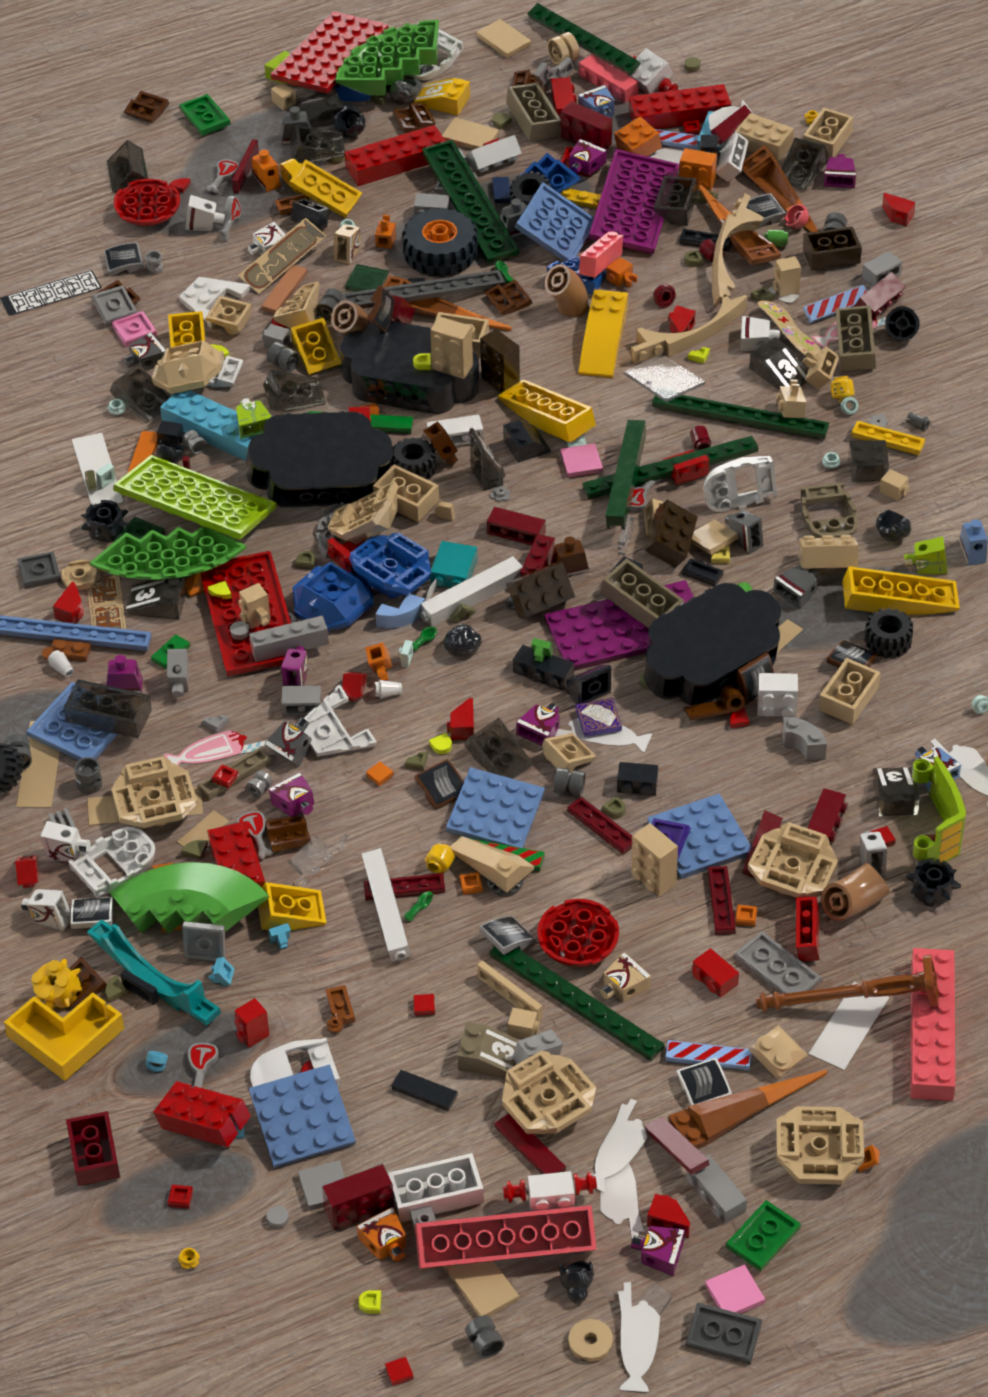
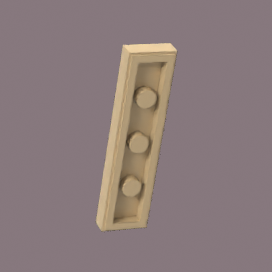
[477,961,543,1021]

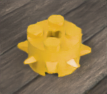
[31,959,82,1010]

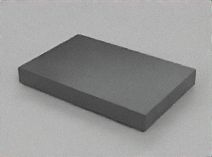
[686,1302,763,1364]

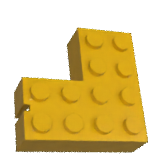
[4,992,125,1081]

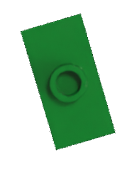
[151,634,191,669]

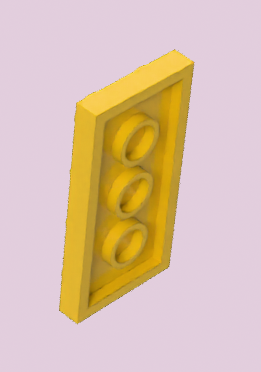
[288,160,362,218]

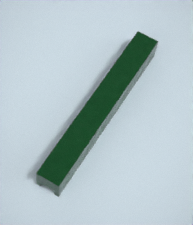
[605,420,646,530]

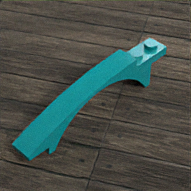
[87,919,221,1026]

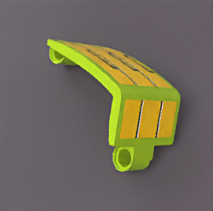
[912,756,966,862]

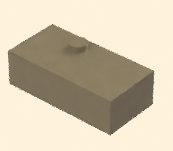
[506,83,561,141]
[836,305,876,372]
[600,558,684,628]

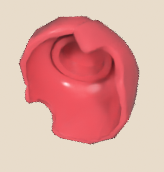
[784,204,809,229]

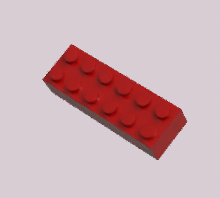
[629,84,731,129]
[344,125,446,186]

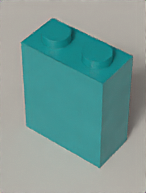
[430,541,478,588]

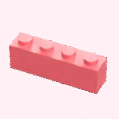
[579,54,639,103]
[579,231,623,278]

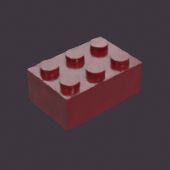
[561,101,612,150]
[66,1111,120,1186]
[322,1164,394,1230]

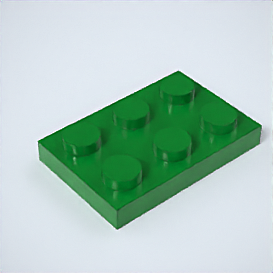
[179,94,231,136]
[726,1200,801,1272]

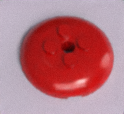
[113,179,180,226]
[537,899,619,967]

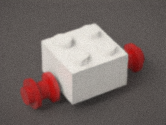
[628,48,678,94]
[503,1171,597,1211]

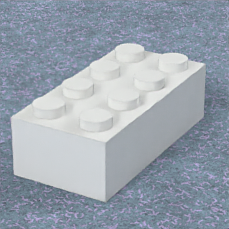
[388,1153,484,1222]

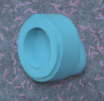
[146,1051,168,1072]

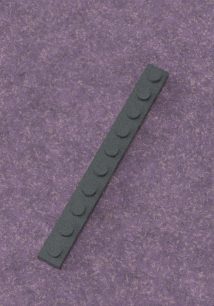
[340,270,505,309]

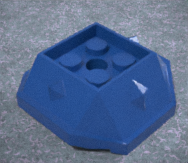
[349,532,431,599]
[292,562,374,632]

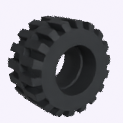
[509,171,551,206]
[391,437,436,480]
[864,608,914,658]
[0,743,24,792]

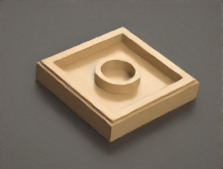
[691,519,739,555]

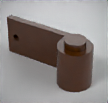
[684,685,745,720]

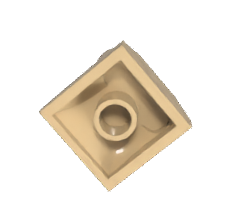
[206,296,252,335]
[542,733,596,773]
[749,1025,808,1080]

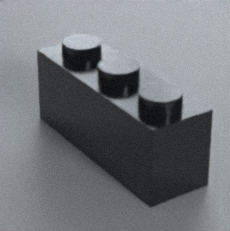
[513,645,574,691]

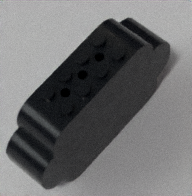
[340,321,479,414]
[245,411,393,508]
[644,583,781,706]

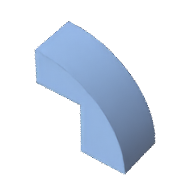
[376,594,425,629]

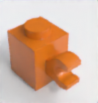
[375,215,396,249]
[606,257,638,287]
[365,642,392,681]

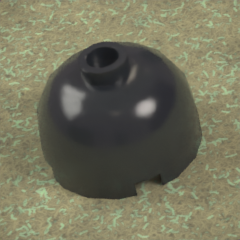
[885,306,920,341]

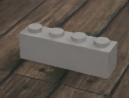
[249,616,329,662]

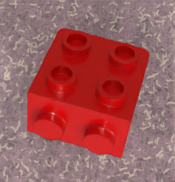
[663,450,709,485]
[327,537,364,574]

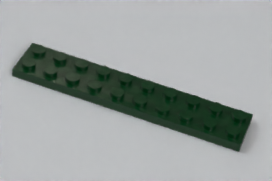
[422,139,519,264]

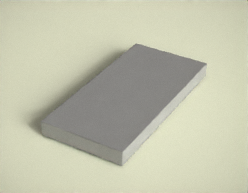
[734,931,822,994]

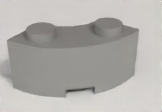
[782,717,827,760]

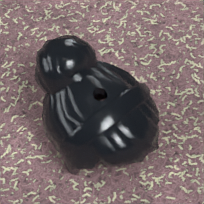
[155,440,184,464]
[559,1261,594,1303]

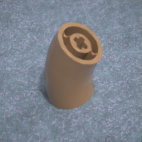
[544,264,589,317]
[331,300,372,338]
[821,863,890,921]

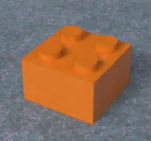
[614,117,662,156]
[679,148,717,191]

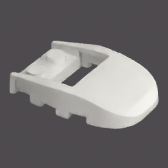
[409,29,463,80]
[703,456,777,512]
[68,827,155,897]
[250,1038,341,1087]

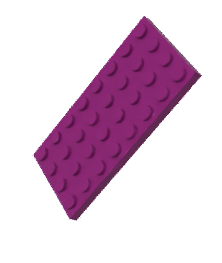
[589,149,679,254]
[544,580,694,671]

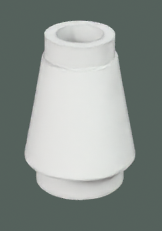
[48,650,74,678]
[373,680,402,699]

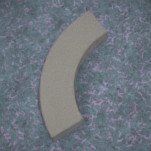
[534,57,574,86]
[317,502,346,558]

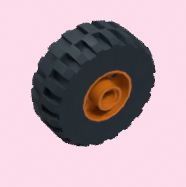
[402,208,478,277]

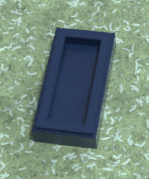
[492,176,511,203]

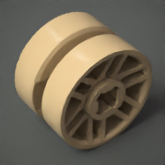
[547,32,580,66]

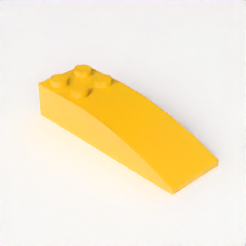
[578,289,628,378]
[498,379,596,442]
[842,566,960,615]

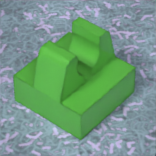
[531,638,553,662]

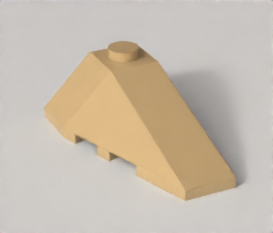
[273,281,320,329]
[450,836,534,892]

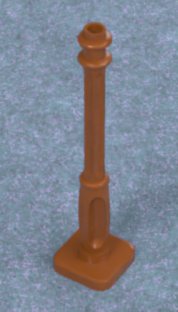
[756,955,939,1012]

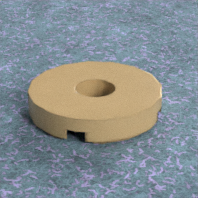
[61,560,99,591]
[568,1319,613,1362]

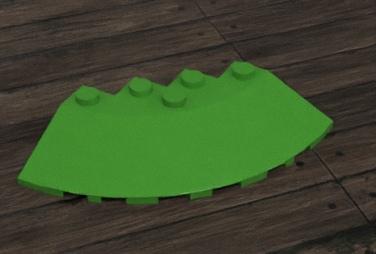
[336,20,439,96]
[89,526,247,580]
[109,862,270,933]

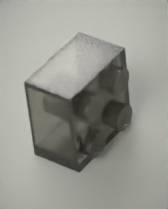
[848,440,889,482]

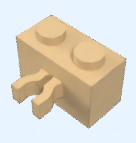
[773,256,801,297]
[802,346,840,390]
[776,380,807,418]
[238,583,271,629]

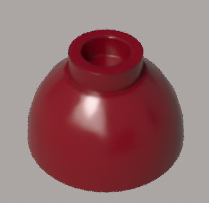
[653,284,676,308]

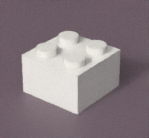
[757,673,798,717]

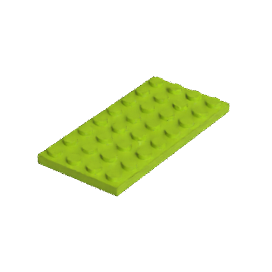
[113,455,276,540]

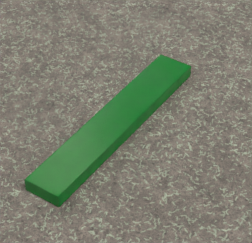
[308,411,413,434]

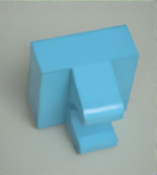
[268,923,291,949]
[208,957,235,987]

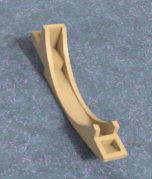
[712,193,764,307]
[631,295,747,364]

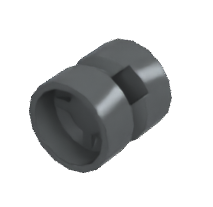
[822,212,847,231]
[316,288,342,321]
[266,342,300,372]
[4,734,32,770]
[74,757,103,794]
[553,767,586,797]
[465,1315,505,1359]

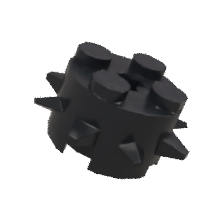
[81,500,129,542]
[906,858,961,907]

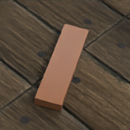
[261,264,308,314]

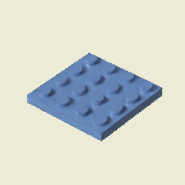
[514,183,594,262]
[26,682,135,760]
[446,767,545,848]
[647,793,751,879]
[249,1064,356,1168]

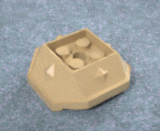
[152,341,225,394]
[327,481,399,545]
[111,756,198,830]
[748,822,838,898]
[502,1050,596,1135]
[776,1106,864,1185]

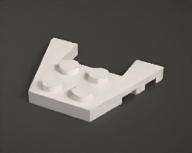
[179,277,250,328]
[304,685,377,757]

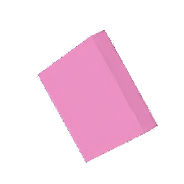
[111,311,157,347]
[560,444,603,478]
[705,1265,765,1314]

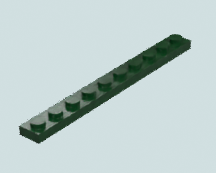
[527,3,641,76]
[652,390,829,440]
[582,435,759,499]
[489,946,664,1062]

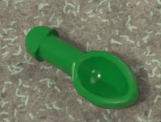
[495,261,513,284]
[413,627,437,652]
[404,891,433,921]

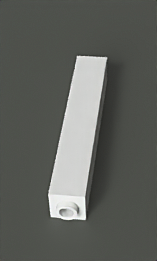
[420,556,523,627]
[362,848,411,962]

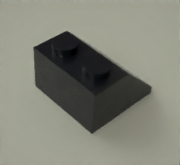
[503,420,551,463]
[567,665,611,704]

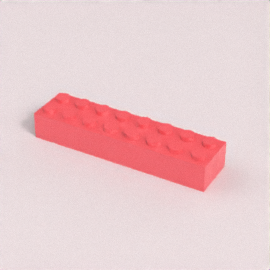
[911,948,955,1101]
[415,1205,597,1269]

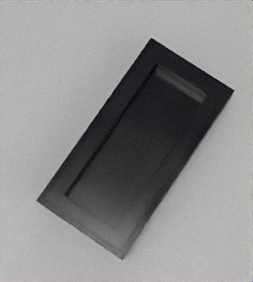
[682,558,724,587]
[120,970,159,1005]

